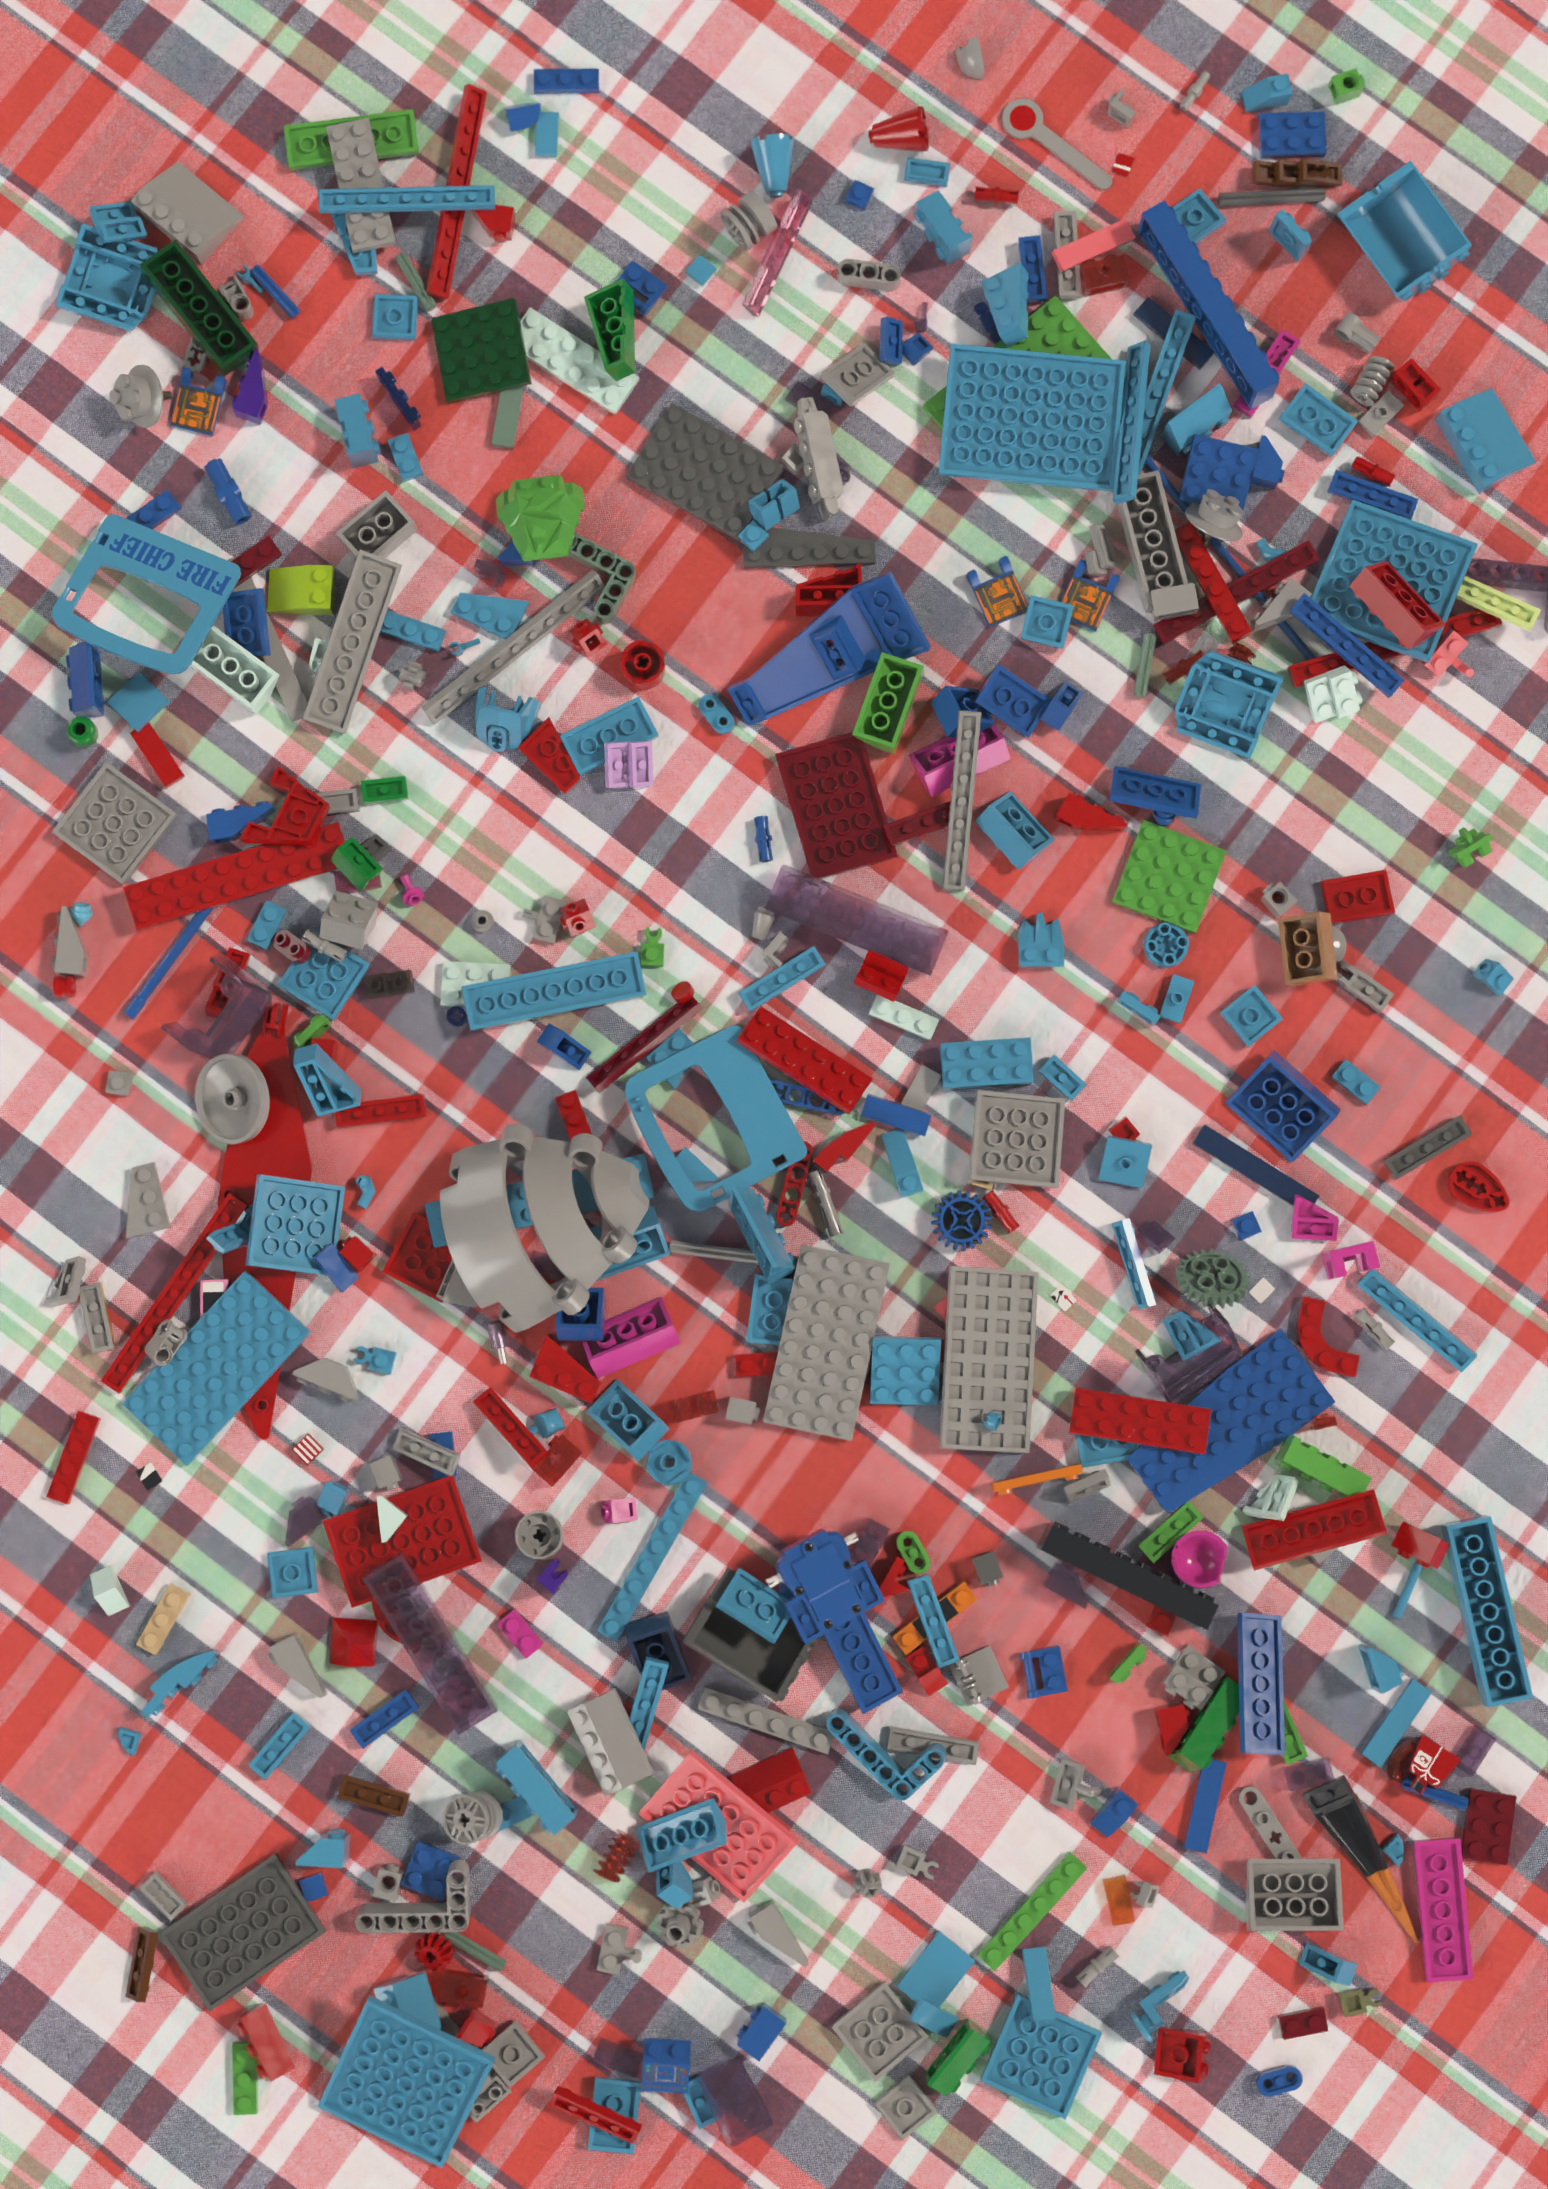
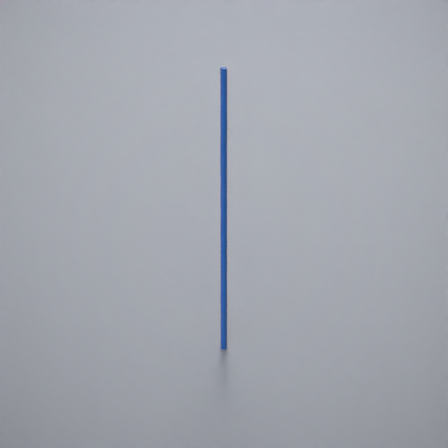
[1119,430,1317,660]

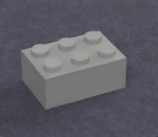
[336,490,418,558]

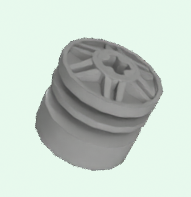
[720,190,778,251]
[515,1511,564,1560]
[443,1790,503,1845]

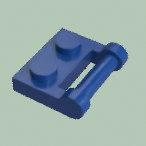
[617,260,668,317]
[1019,1645,1068,1699]

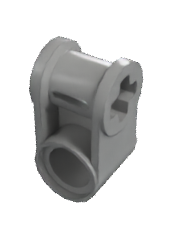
[217,276,254,321]
[145,1319,188,1366]

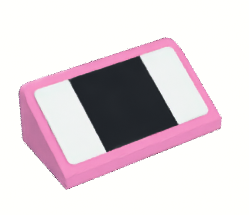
[200,1280,228,1319]

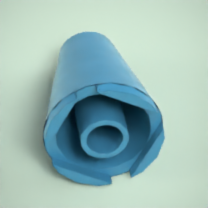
[750,134,794,198]

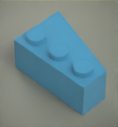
[981,262,1029,347]
[334,393,381,469]
[293,1043,362,1117]

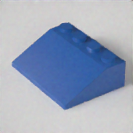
[1225,1050,1341,1163]

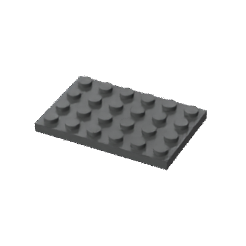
[626,403,784,542]
[159,1853,327,2012]

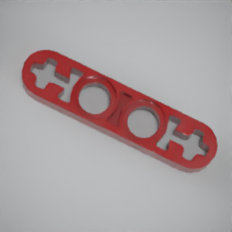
[776,1141,813,1227]

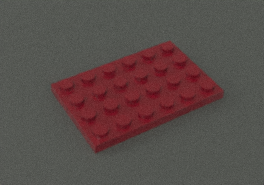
[775,732,898,882]

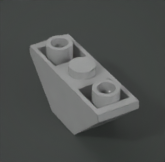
[292,1358,360,1403]

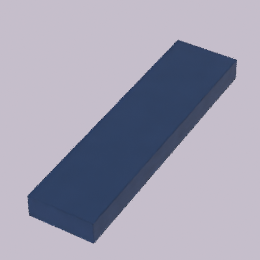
[1133,297,1214,370]

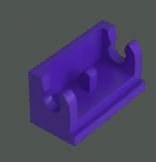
[537,1558,568,1595]

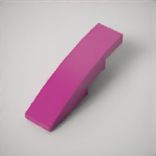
[1233,329,1301,418]

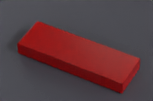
[130,722,185,788]

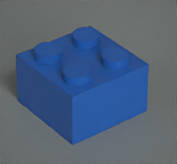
[555,1288,606,1341]

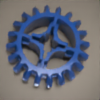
[931,1190,992,1251]

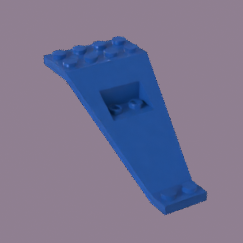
[727,572,931,726]

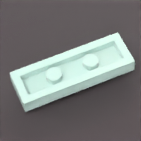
[869,995,939,1041]

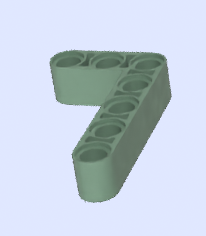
[568,532,636,624]

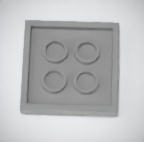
[831,1981,929,2082]

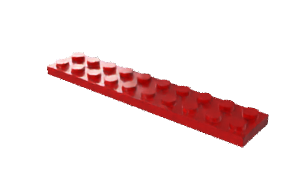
[123,822,345,930]

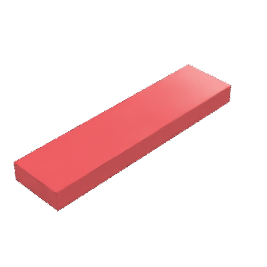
[1051,219,1136,273]

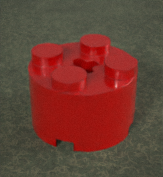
[620,640,665,690]

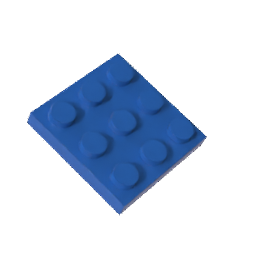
[1178,434,1259,510]

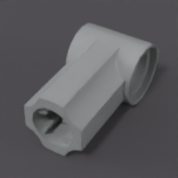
[1334,313,1381,355]

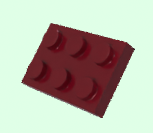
[1461,1788,1517,1865]

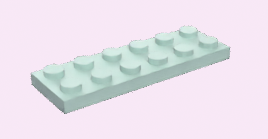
[520,307,639,415]

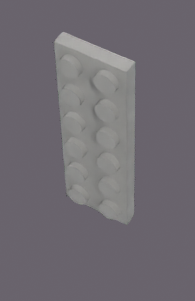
[326,118,396,254]

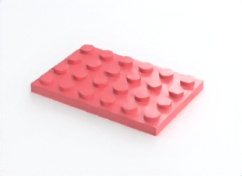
[638,1750,799,1902]

